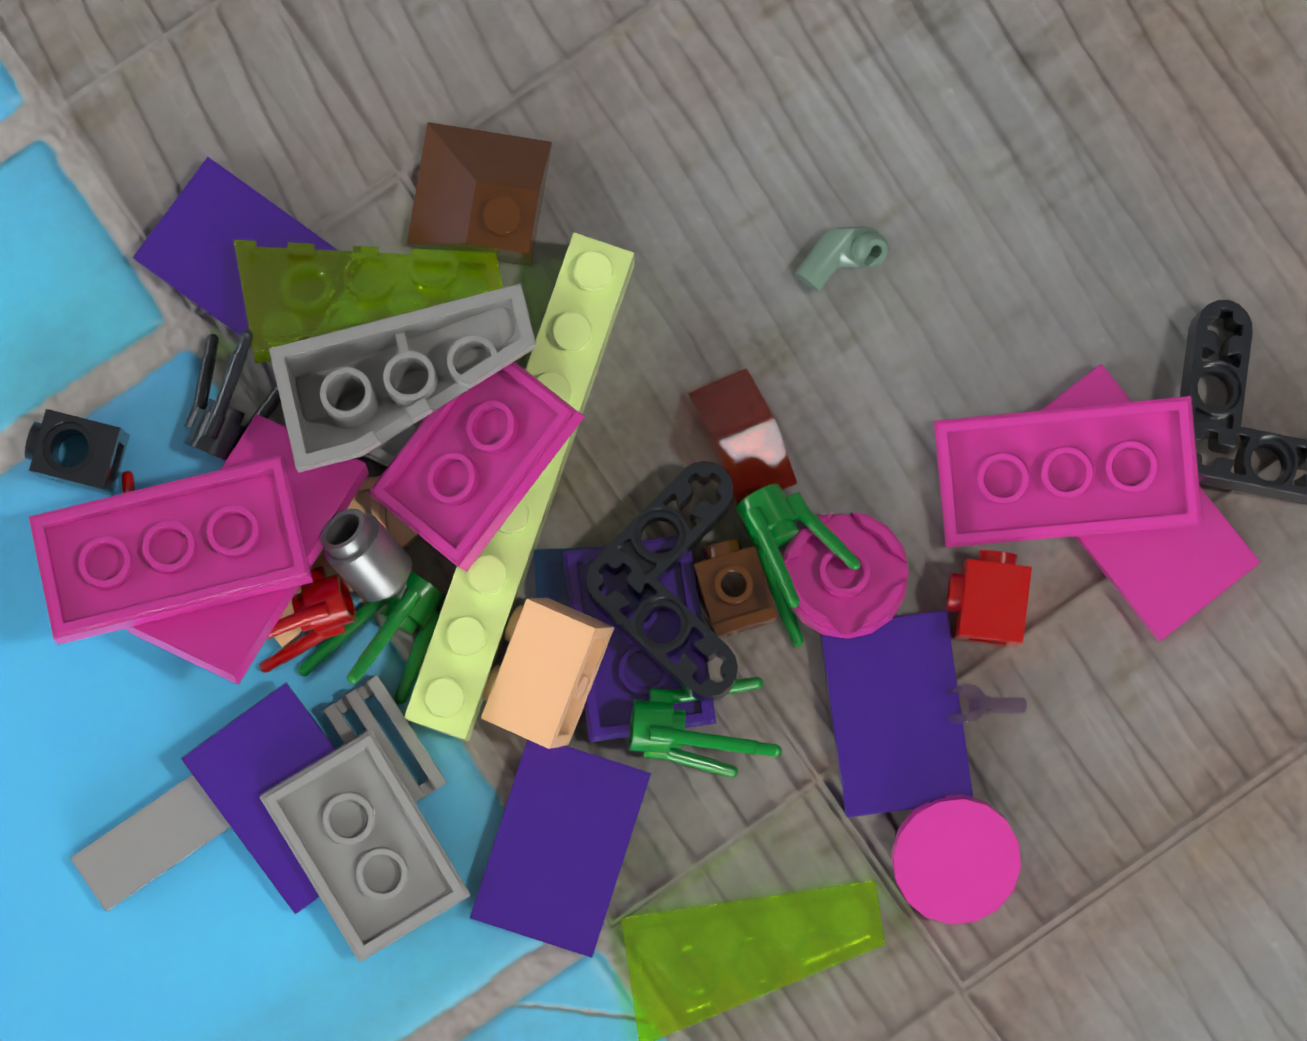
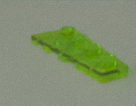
[234,240,503,364]
[621,880,886,1041]

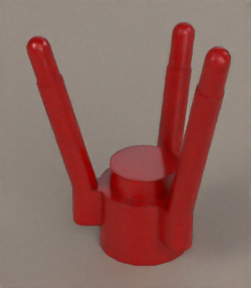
[260,566,356,673]

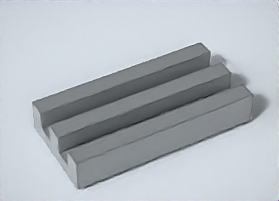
[324,675,447,803]

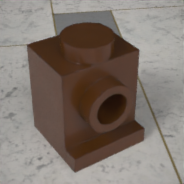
[693,538,778,639]

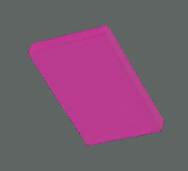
[368,361,585,571]

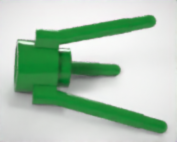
[735,484,861,647]
[298,571,445,704]
[629,677,782,778]

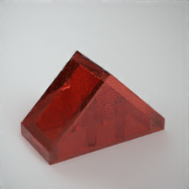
[688,368,798,505]

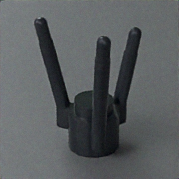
[184,329,281,460]

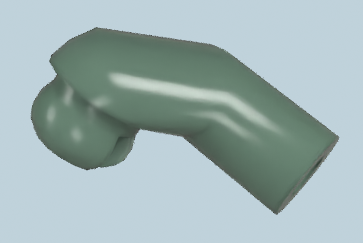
[794,226,889,292]

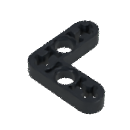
[1180,300,1307,505]
[586,461,738,702]

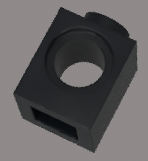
[24,409,130,496]

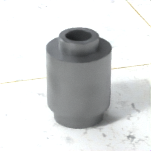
[321,508,412,602]

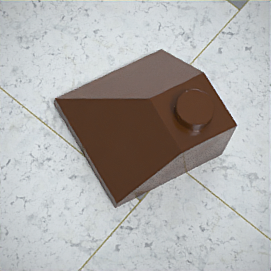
[407,122,552,266]

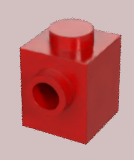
[946,550,1032,647]

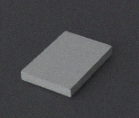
[259,728,471,963]

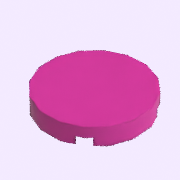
[784,512,909,639]
[891,794,1021,925]

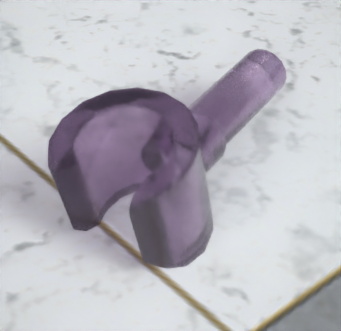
[946,684,1027,725]

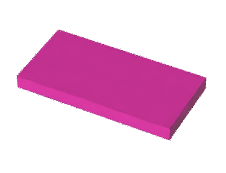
[1042,364,1261,642]
[934,396,1203,548]
[126,414,369,685]
[29,454,313,645]

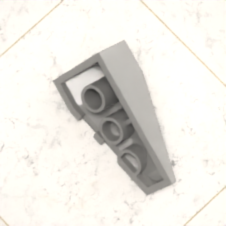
[269,283,537,473]

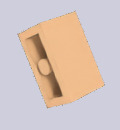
[481,598,615,749]

